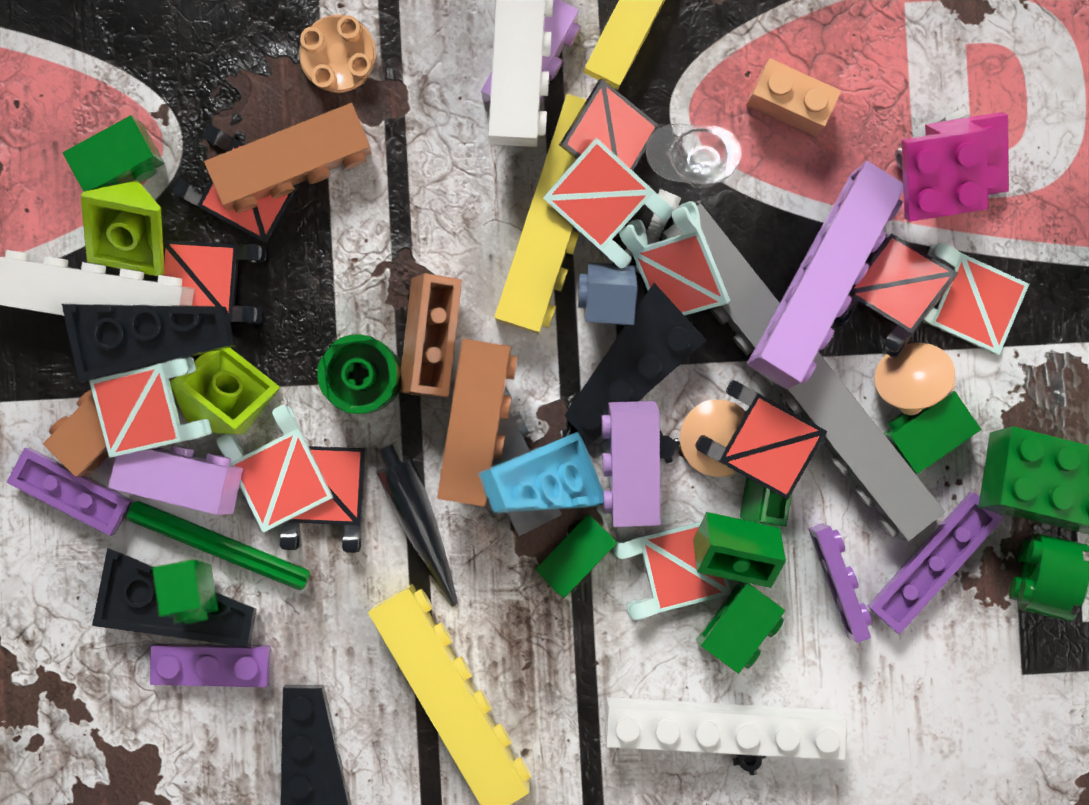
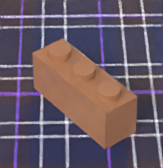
[398,273,462,398]

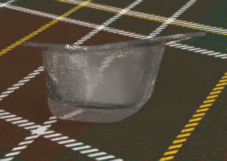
[646,124,741,188]

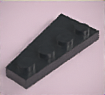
[564,282,707,444]
[62,304,235,382]
[92,548,257,647]
[280,685,352,805]

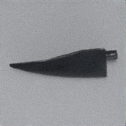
[376,444,458,607]

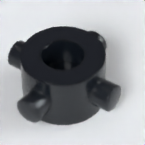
[660,430,680,464]
[732,754,766,776]

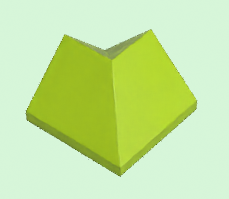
[80,180,165,276]
[170,348,280,434]

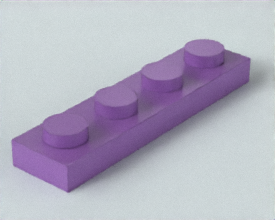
[867,492,1004,635]

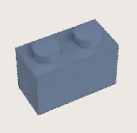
[578,262,637,325]

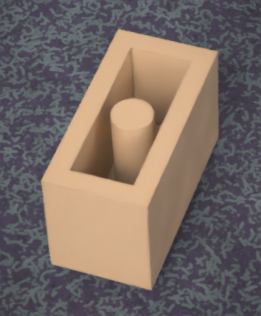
[746,58,841,137]

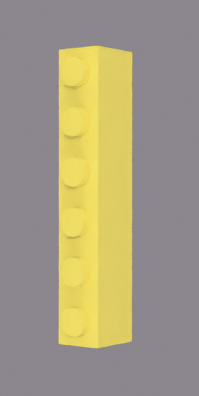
[494,94,586,334]
[368,584,532,805]

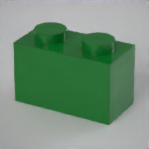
[62,115,165,192]
[883,391,982,474]
[693,512,786,588]
[152,559,219,624]
[696,581,786,674]

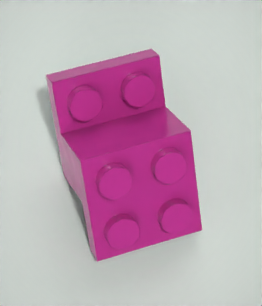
[901,112,1009,222]

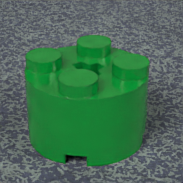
[317,334,401,414]
[1009,533,1089,622]

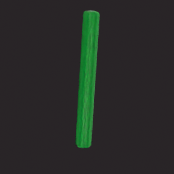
[126,501,310,590]

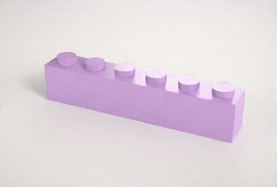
[746,160,903,389]

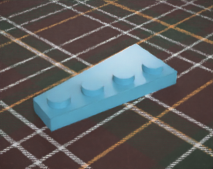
[479,432,603,513]

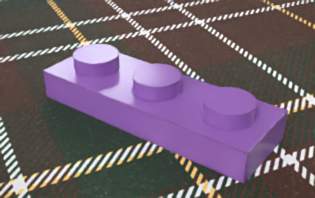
[6,448,133,536]
[808,523,872,643]
[150,643,270,687]

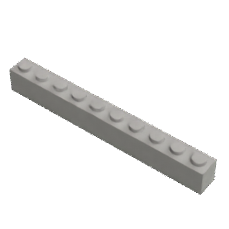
[660,203,945,542]

